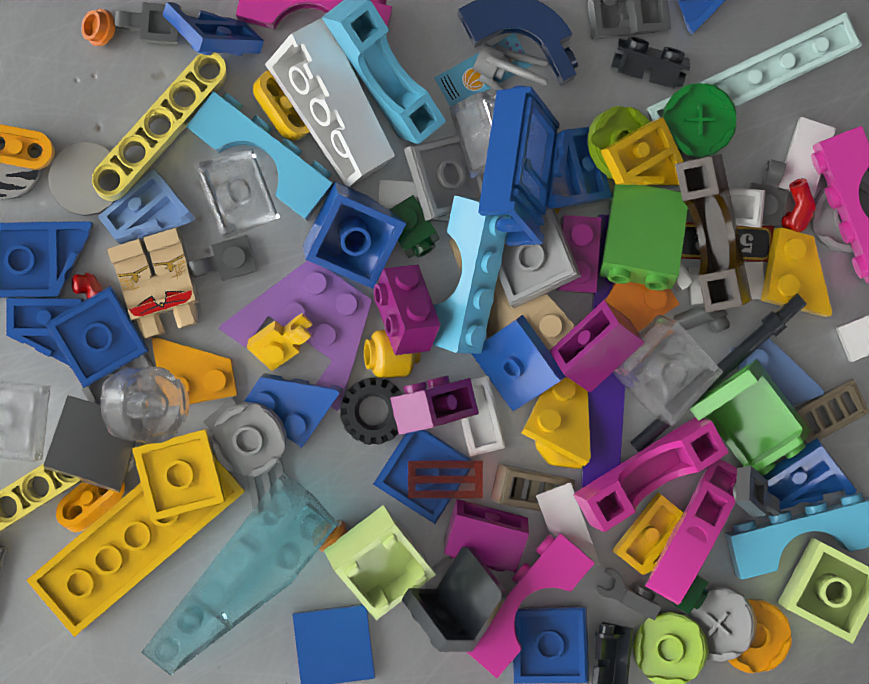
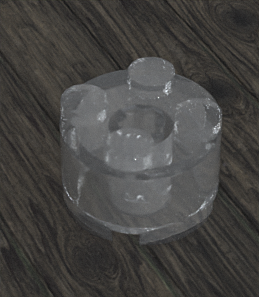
[100,367,190,443]

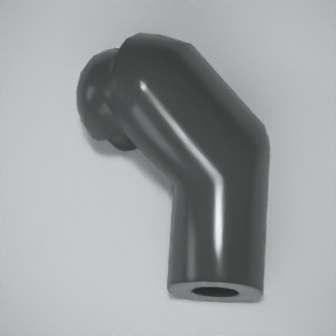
[673,306,730,333]

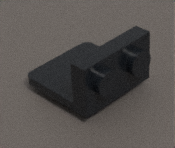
[402,547,507,652]

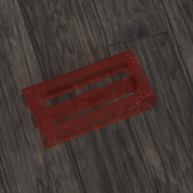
[408,460,483,498]

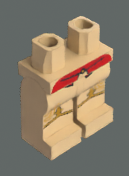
[107,228,200,339]

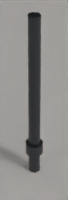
[630,294,807,452]

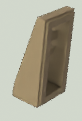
[794,379,869,445]
[491,464,575,512]

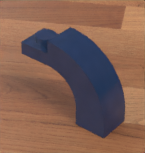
[457,0,578,86]

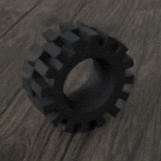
[340,377,402,445]

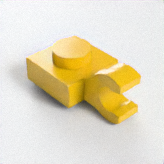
[247,313,312,371]

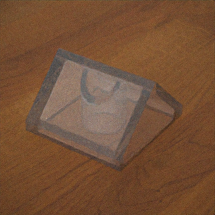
[449,92,496,179]
[194,149,279,239]

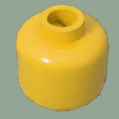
[364,330,421,378]

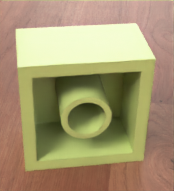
[777,537,869,644]

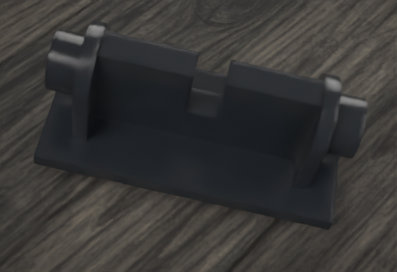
[611,36,690,89]
[592,622,633,684]

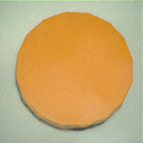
[728,599,792,673]

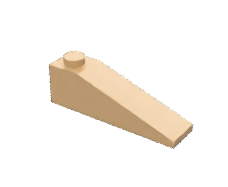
[448,238,575,352]

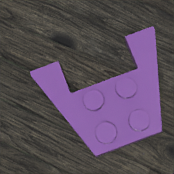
[219,261,372,411]

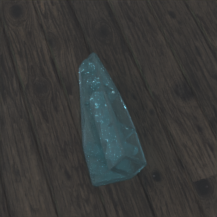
[141,472,338,676]

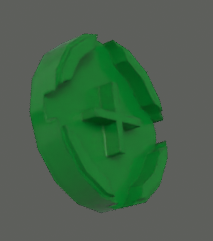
[662,83,737,158]

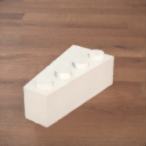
[265,18,395,187]

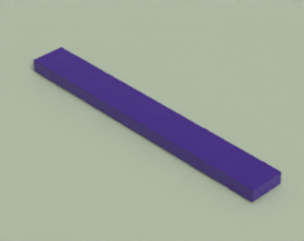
[580,214,627,509]

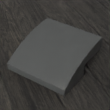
[587,0,671,39]
[43,395,143,493]

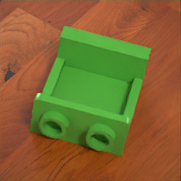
[599,183,688,291]
[690,359,811,476]

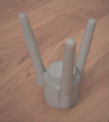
[473,43,549,92]

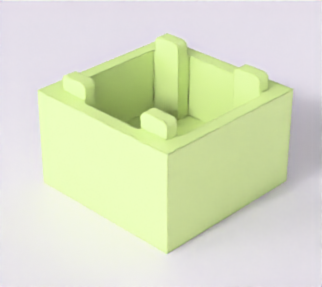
[324,505,436,620]

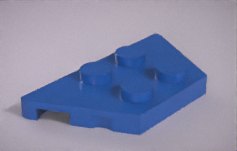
[0,221,93,298]

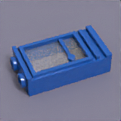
[478,85,560,246]

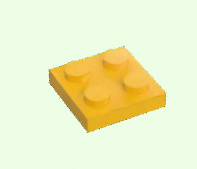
[132,429,226,521]

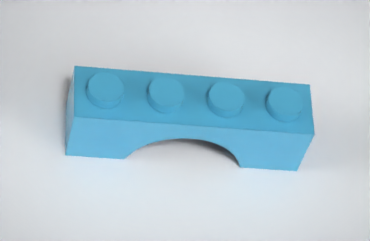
[322,0,446,144]
[186,91,333,221]
[433,195,511,354]
[725,492,869,580]

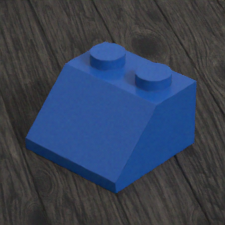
[303,181,406,289]

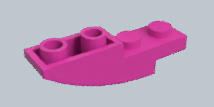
[645,459,737,605]

